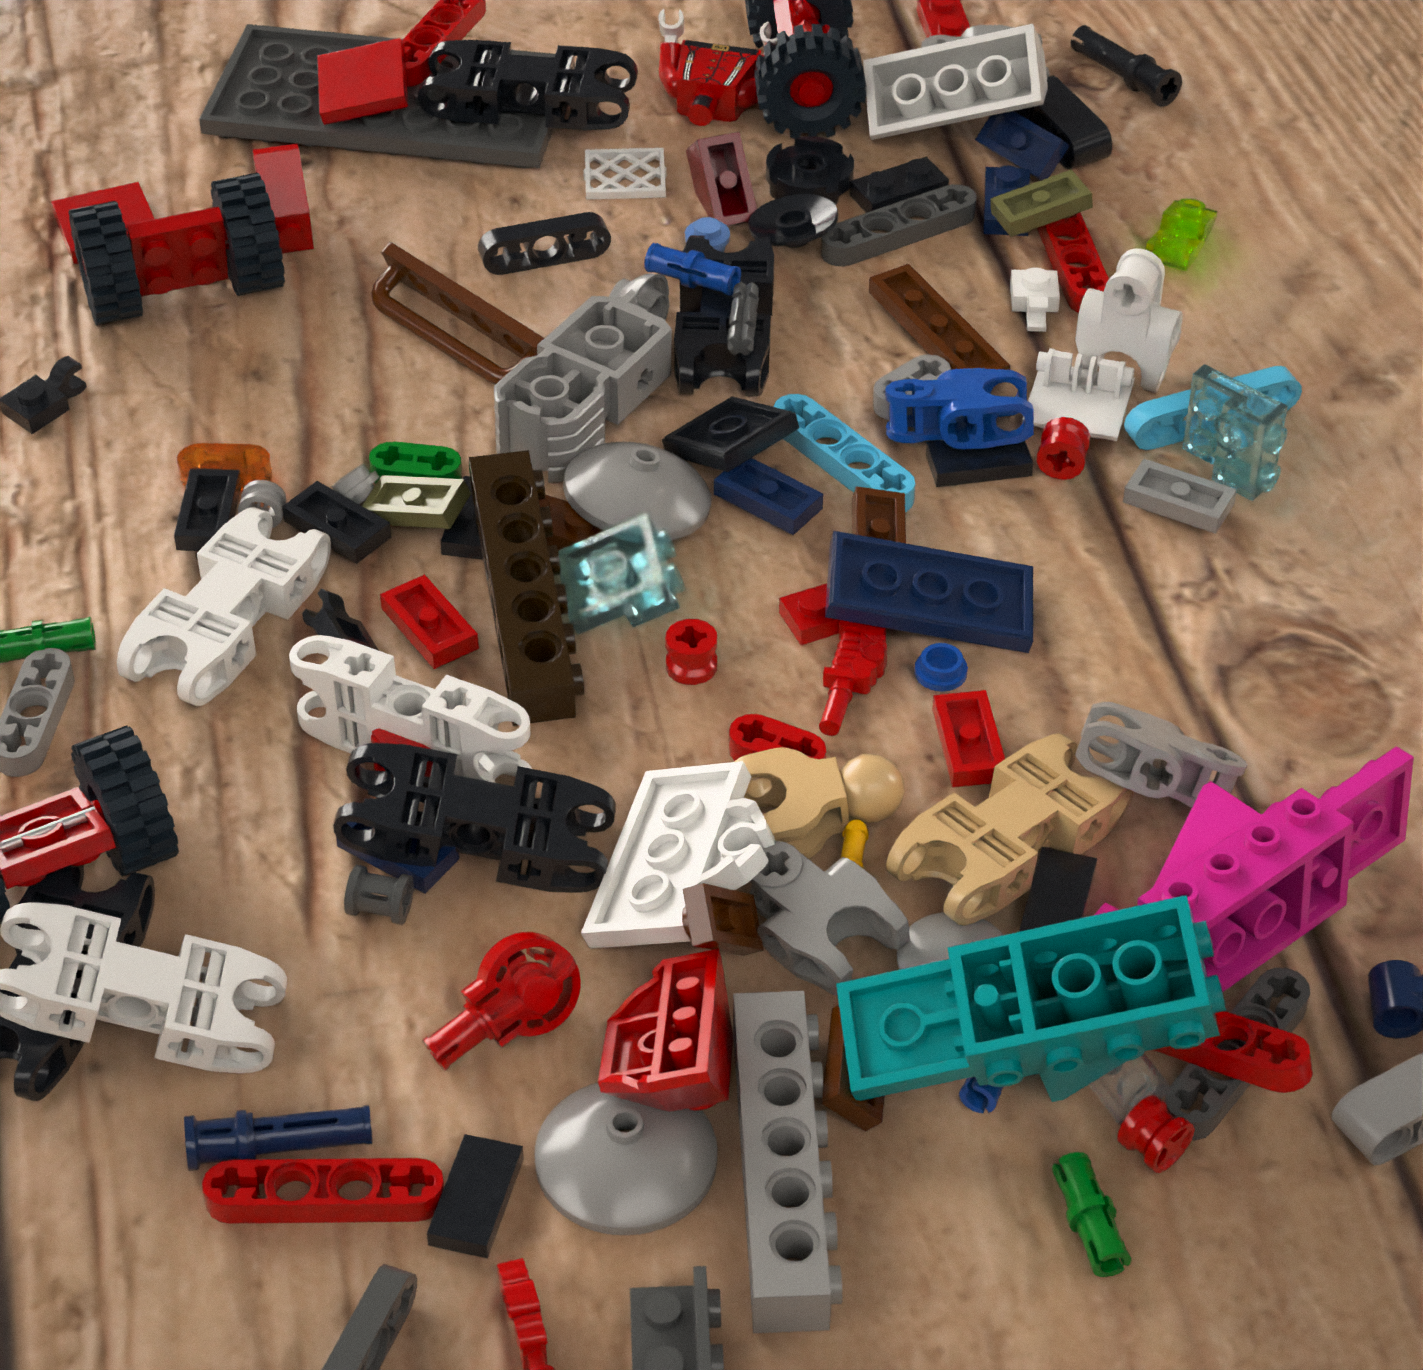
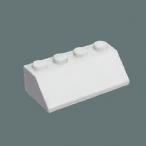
[863,24,1048,140]

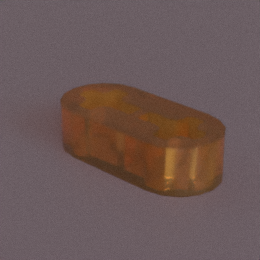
[177,443,272,492]

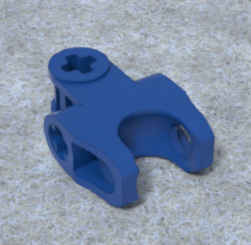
[885,368,1034,449]

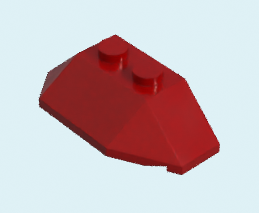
[598,948,733,1112]

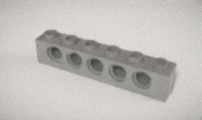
[733,991,842,1333]

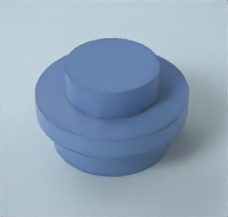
[685,217,730,252]

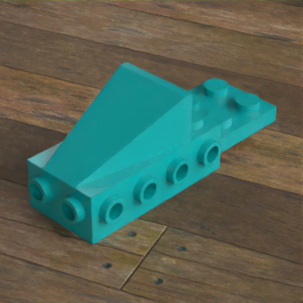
[836,895,1226,1102]

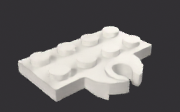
[581,761,775,949]

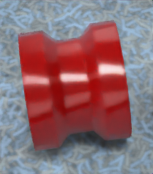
[1036,417,1091,480]
[665,619,717,685]
[1117,1095,1195,1173]

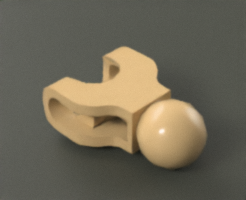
[734,747,905,859]

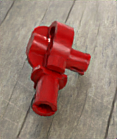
[422,932,581,1071]

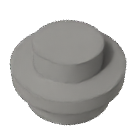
[331,463,379,504]

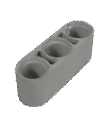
[1332,1052,1423,1165]

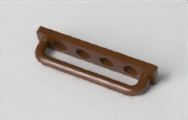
[371,242,544,385]

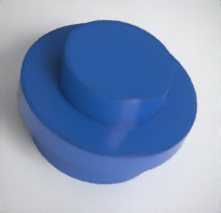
[915,643,968,692]

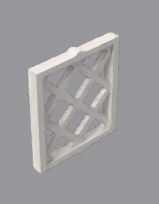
[583,148,667,200]

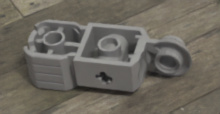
[494,274,672,482]

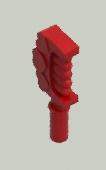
[819,620,887,736]
[496,1258,555,1370]

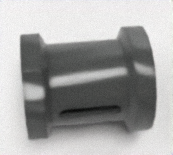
[344,864,414,925]

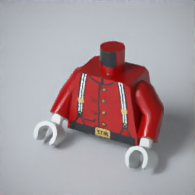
[658,9,778,126]

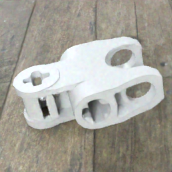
[1075,248,1183,393]

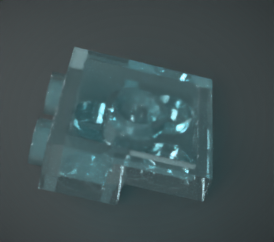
[1182,364,1288,501]
[558,513,686,634]

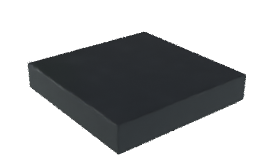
[662,396,799,472]

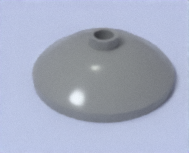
[563,442,712,541]
[535,1082,717,1235]

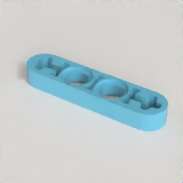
[1124,366,1302,450]
[774,394,915,512]

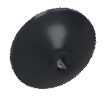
[748,194,838,248]

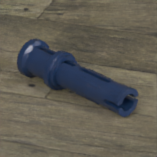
[184,1105,372,1171]

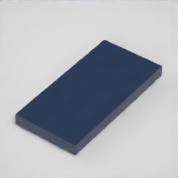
[825,531,1033,653]

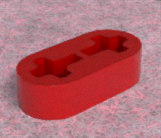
[729,714,826,761]

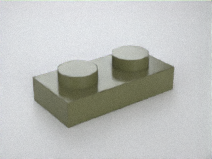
[990,169,1093,237]
[362,475,471,529]

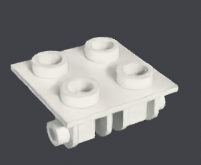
[1022,348,1135,441]

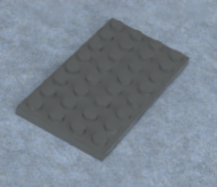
[199,24,575,168]

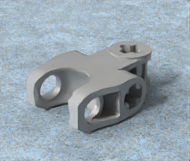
[1075,702,1247,808]
[750,841,910,996]

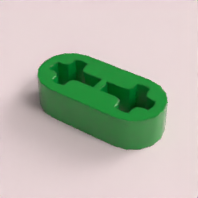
[369,442,462,484]

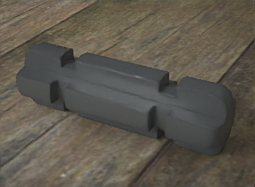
[728,282,759,355]

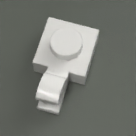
[1010,268,1060,332]

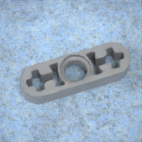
[0,648,74,777]

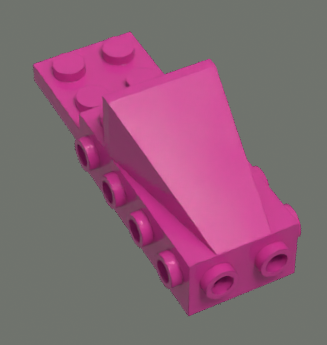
[1138,746,1414,992]

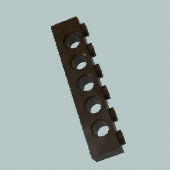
[468,450,584,726]

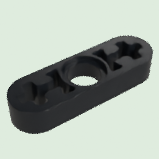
[478,212,611,275]

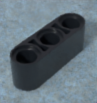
[1014,75,1112,169]

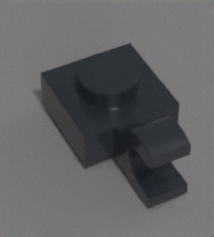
[0,356,87,434]
[302,589,379,651]

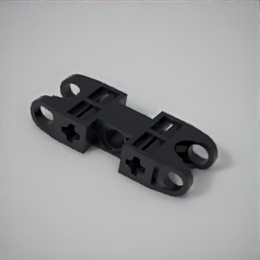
[417,40,638,130]
[674,235,774,396]
[333,743,616,893]
[0,865,155,1101]

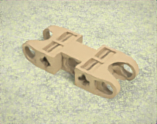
[886,733,1134,926]

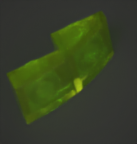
[1145,198,1218,271]

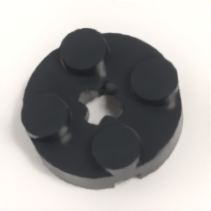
[766,136,854,205]

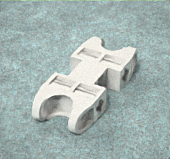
[117,507,331,706]
[289,635,532,783]
[0,902,287,1073]

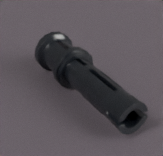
[1070,25,1182,107]

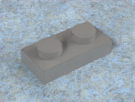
[1123,459,1237,534]

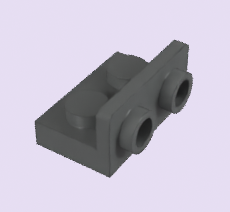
[630,1266,724,1370]

